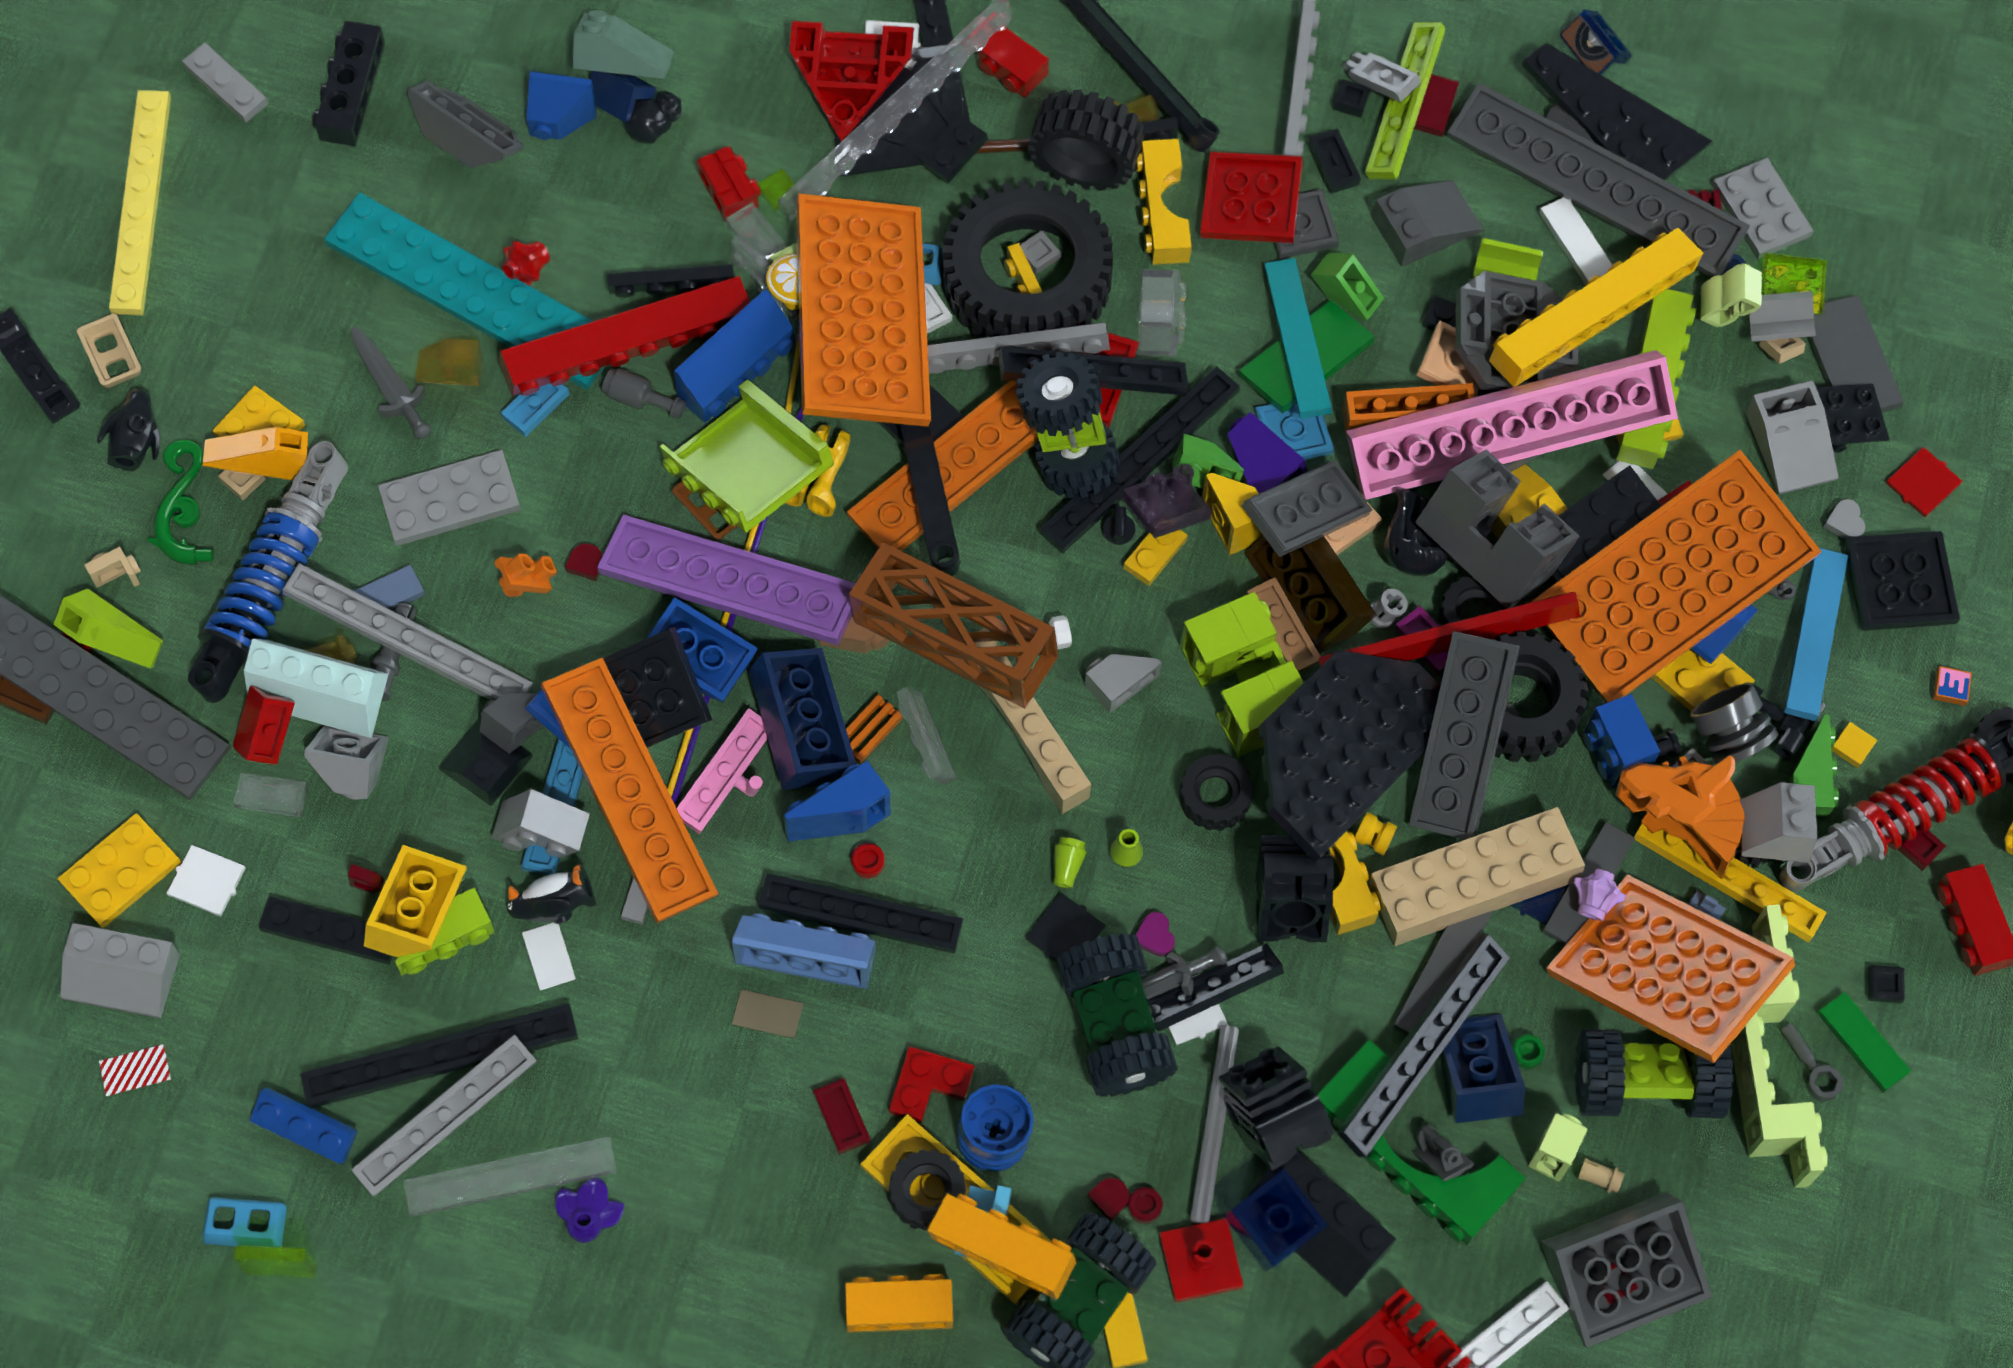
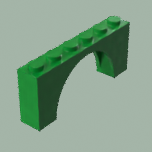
[1317,1040,1526,1245]

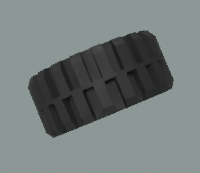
[1495,631,1588,762]

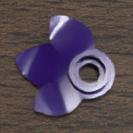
[555,1178,624,1243]

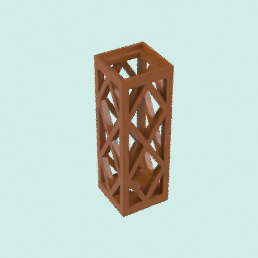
[848,542,1058,709]

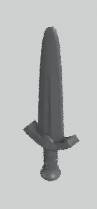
[350,327,431,439]
[1142,946,1227,999]

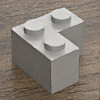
[492,789,590,858]

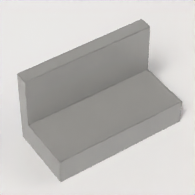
[1749,291,1816,342]

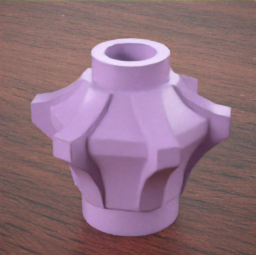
[1573,869,1626,921]

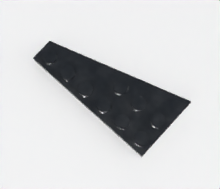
[1522,43,1712,181]

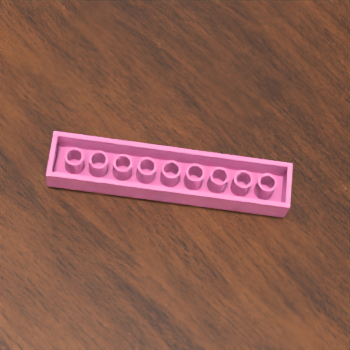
[1346,350,1678,500]

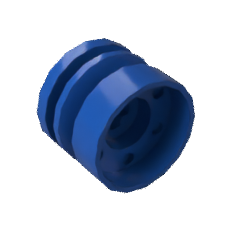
[956,1084,1034,1172]

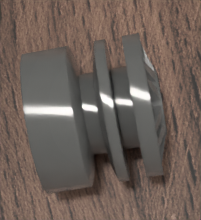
[1690,683,1778,765]

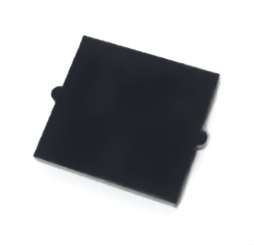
[1026,893,1105,962]

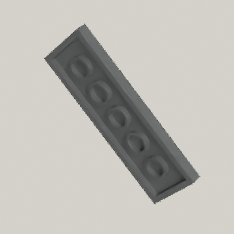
[1409,631,1520,840]

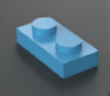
[501,384,569,437]

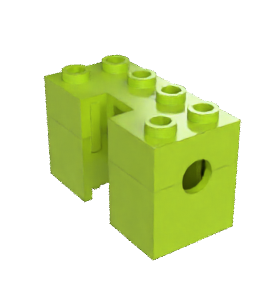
[1180,592,1304,757]

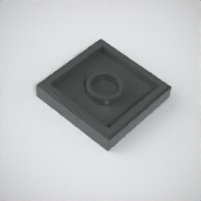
[1274,189,1340,259]

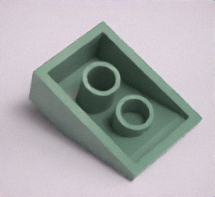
[573,10,674,79]

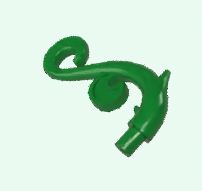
[147,439,214,565]

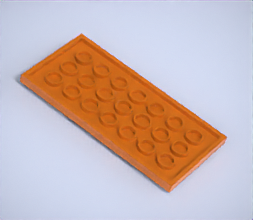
[796,193,931,427]
[1531,449,1822,703]

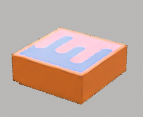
[1933,666,1972,706]

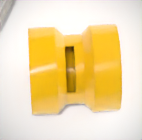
[1355,812,1398,856]

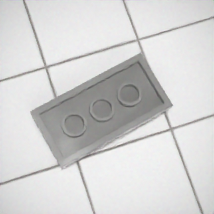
[378,450,521,546]

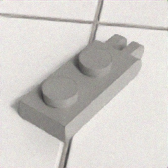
[1343,52,1420,102]

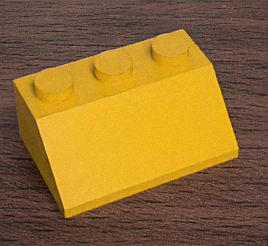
[364,845,467,957]

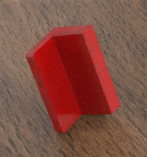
[233,686,295,765]

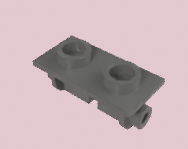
[1413,1125,1474,1181]

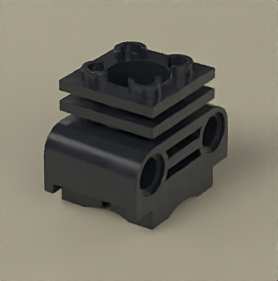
[1256,835,1334,943]
[1218,1046,1335,1171]

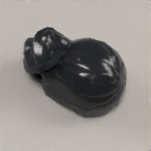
[622,91,682,144]

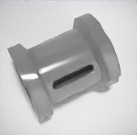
[1371,589,1408,628]

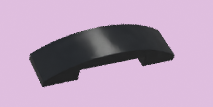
[0,308,81,424]

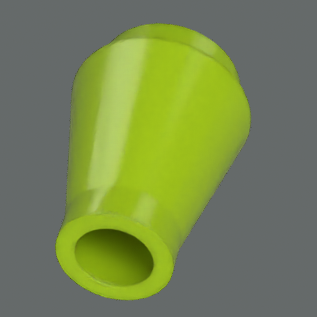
[1110,829,1143,867]
[1053,837,1087,889]

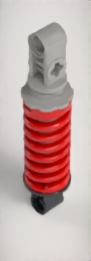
[1780,726,2013,891]

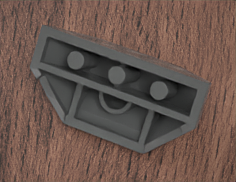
[407,80,523,168]

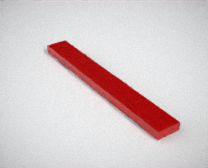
[1318,592,1580,667]

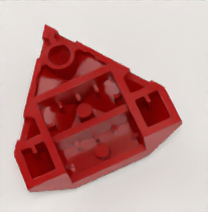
[789,21,914,142]

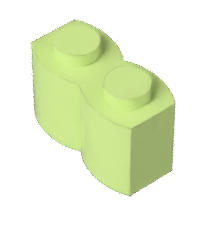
[1700,264,1762,327]

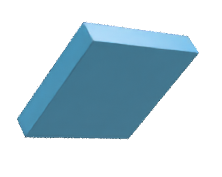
[1255,404,1334,460]

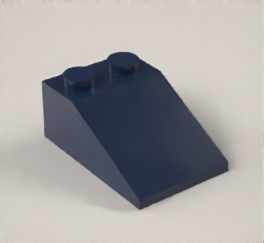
[1440,1014,1525,1123]

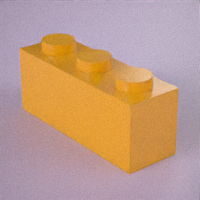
[846,1274,953,1332]

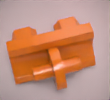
[494,553,557,597]

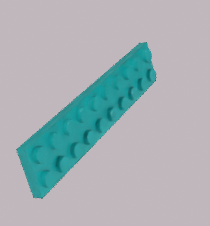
[324,193,605,390]

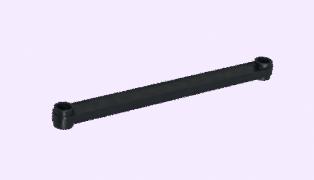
[1065,0,1220,152]
[900,424,960,576]

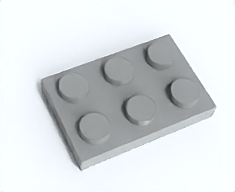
[1712,158,1813,259]

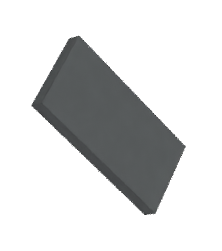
[1808,295,1904,412]
[1242,460,1372,557]

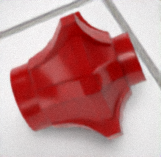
[502,241,550,286]

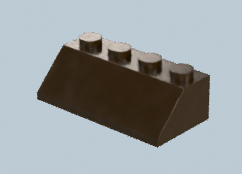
[1245,536,1377,655]

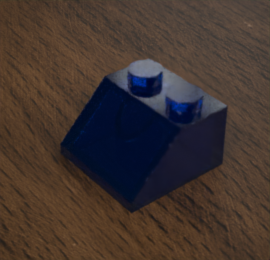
[1223,1169,1328,1272]

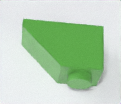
[1311,253,1385,320]

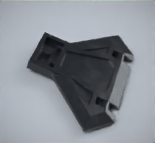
[835,43,988,184]

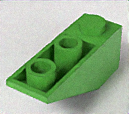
[1788,714,1839,819]

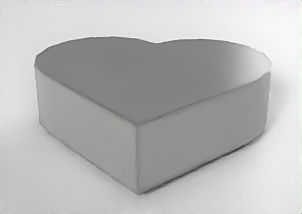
[1823,499,1866,540]

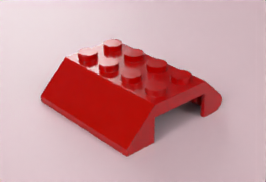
[1312,1287,1472,1368]

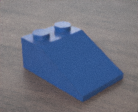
[647,598,758,703]

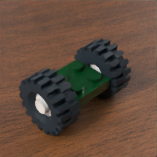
[1057,933,1178,1097]
[1002,1212,1157,1368]

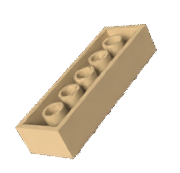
[1369,807,1585,946]

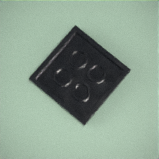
[1845,531,1960,631]
[603,627,713,748]

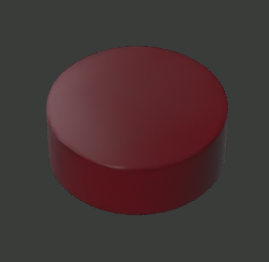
[1128,1187,1163,1224]

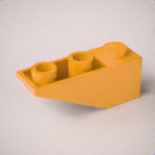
[202,427,308,480]

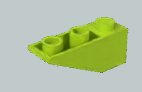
[53,588,163,669]
[395,887,495,976]

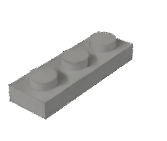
[182,43,268,123]

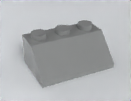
[60,923,180,1019]

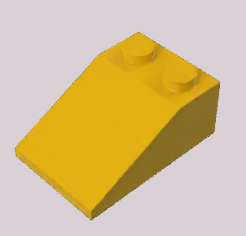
[1490,464,1568,539]

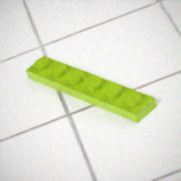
[1365,22,1446,179]

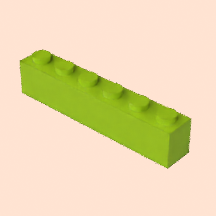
[1616,289,1696,469]

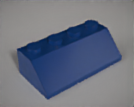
[674,289,795,423]

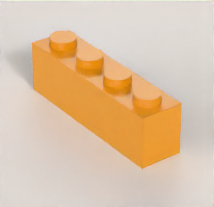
[927,1193,1076,1300]

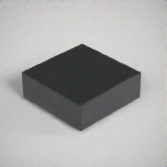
[1333,79,1371,118]
[1868,965,1905,1003]

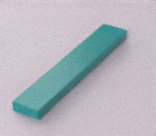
[1265,258,1332,419]

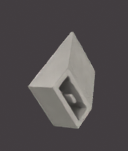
[1745,380,1839,495]

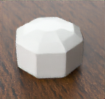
[1049,615,1072,649]

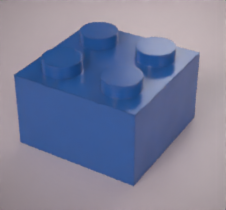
[1583,694,1661,788]

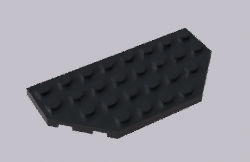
[1258,650,1441,861]

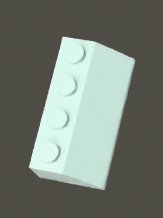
[244,639,388,738]

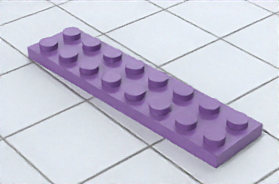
[597,515,856,646]

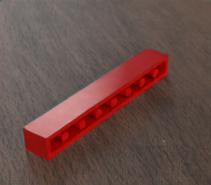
[499,276,750,396]

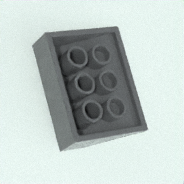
[1541,1192,1712,1348]

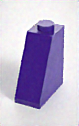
[1228,412,1308,494]

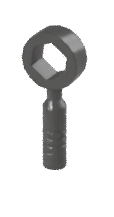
[1781,1023,1843,1101]

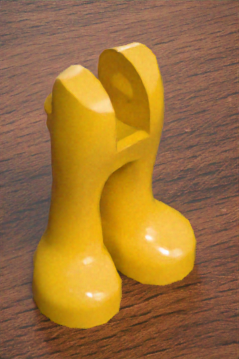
[785,424,851,517]

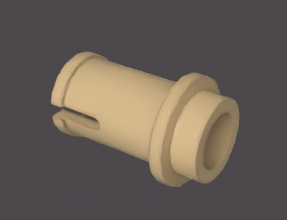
[1578,1158,1625,1193]

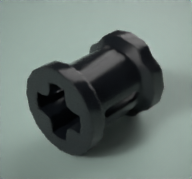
[1653,728,1681,765]

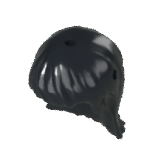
[1384,488,1447,576]

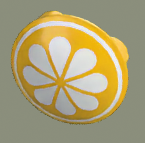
[766,253,799,310]

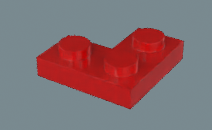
[889,1046,975,1123]

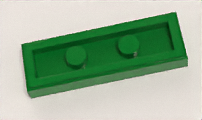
[1817,992,1912,1093]

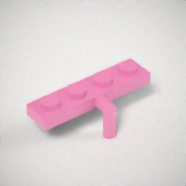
[677,708,768,835]

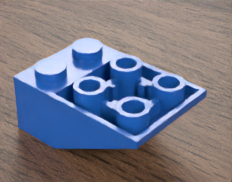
[784,761,891,841]

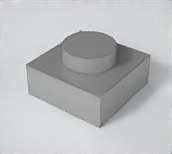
[1020,230,1061,274]

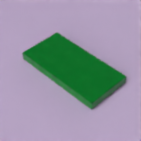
[1239,300,1375,413]

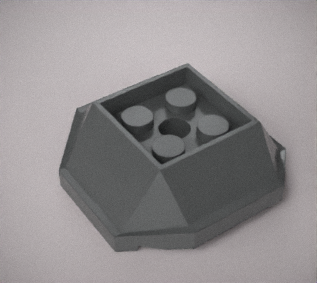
[1456,271,1578,392]

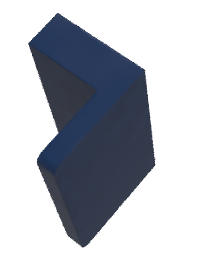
[590,71,656,121]

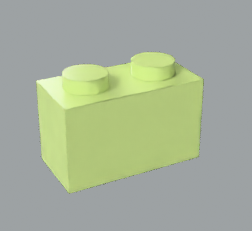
[1528,1113,1588,1182]

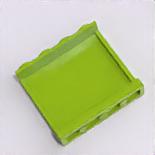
[660,379,834,533]

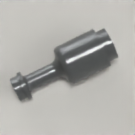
[602,368,687,419]

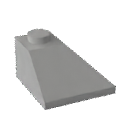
[304,725,389,800]

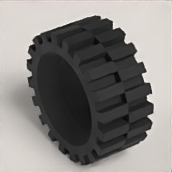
[1028,89,1145,191]

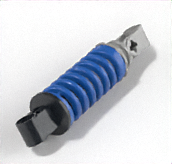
[188,441,348,703]

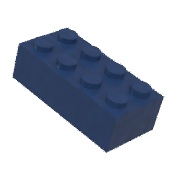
[749,648,856,790]

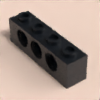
[312,21,385,147]

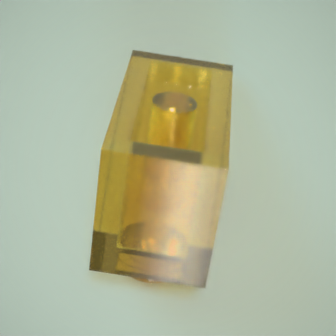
[415,338,483,386]

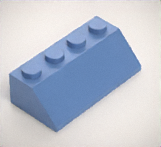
[732,914,876,989]

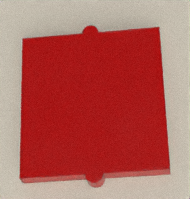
[1886,447,1963,518]

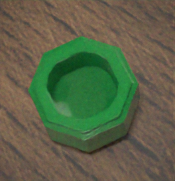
[1512,1034,1546,1070]

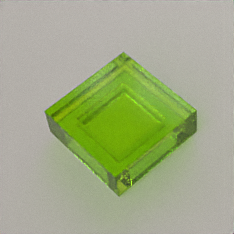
[758,169,800,211]

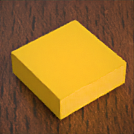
[1832,722,1878,768]

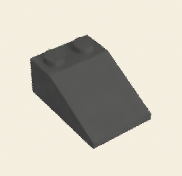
[1372,180,1483,267]

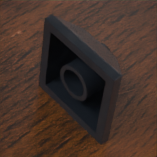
[439,718,533,806]

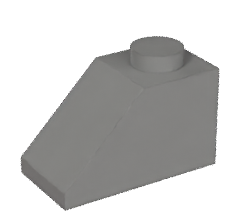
[1085,654,1162,713]

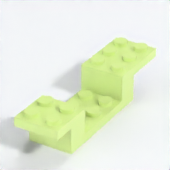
[1730,905,1827,1188]

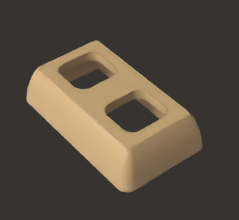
[77,314,141,388]

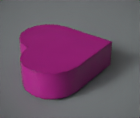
[1136,912,1175,957]

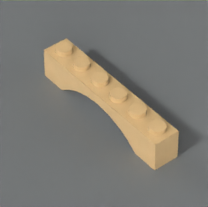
[962,628,1092,814]

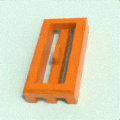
[846,694,903,764]

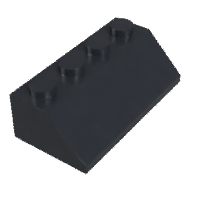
[1242,1151,1396,1298]

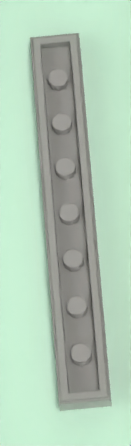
[283,564,533,701]

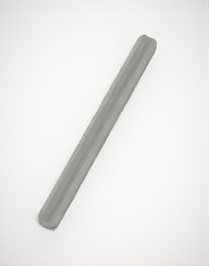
[1190,1025,1239,1224]

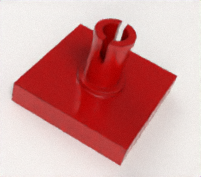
[1159,1218,1244,1303]

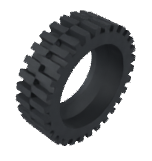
[943,181,1113,338]

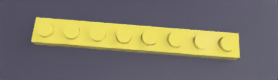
[109,90,171,315]

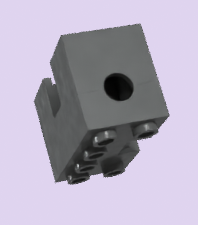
[1415,449,1580,609]

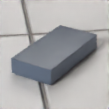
[354,564,425,611]

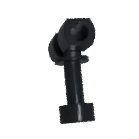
[1753,684,1826,761]

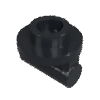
[1103,506,1135,545]

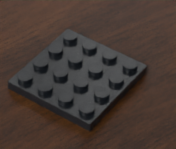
[1551,465,1662,583]

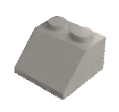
[1740,782,1817,863]

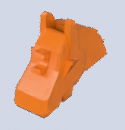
[1615,756,1745,880]

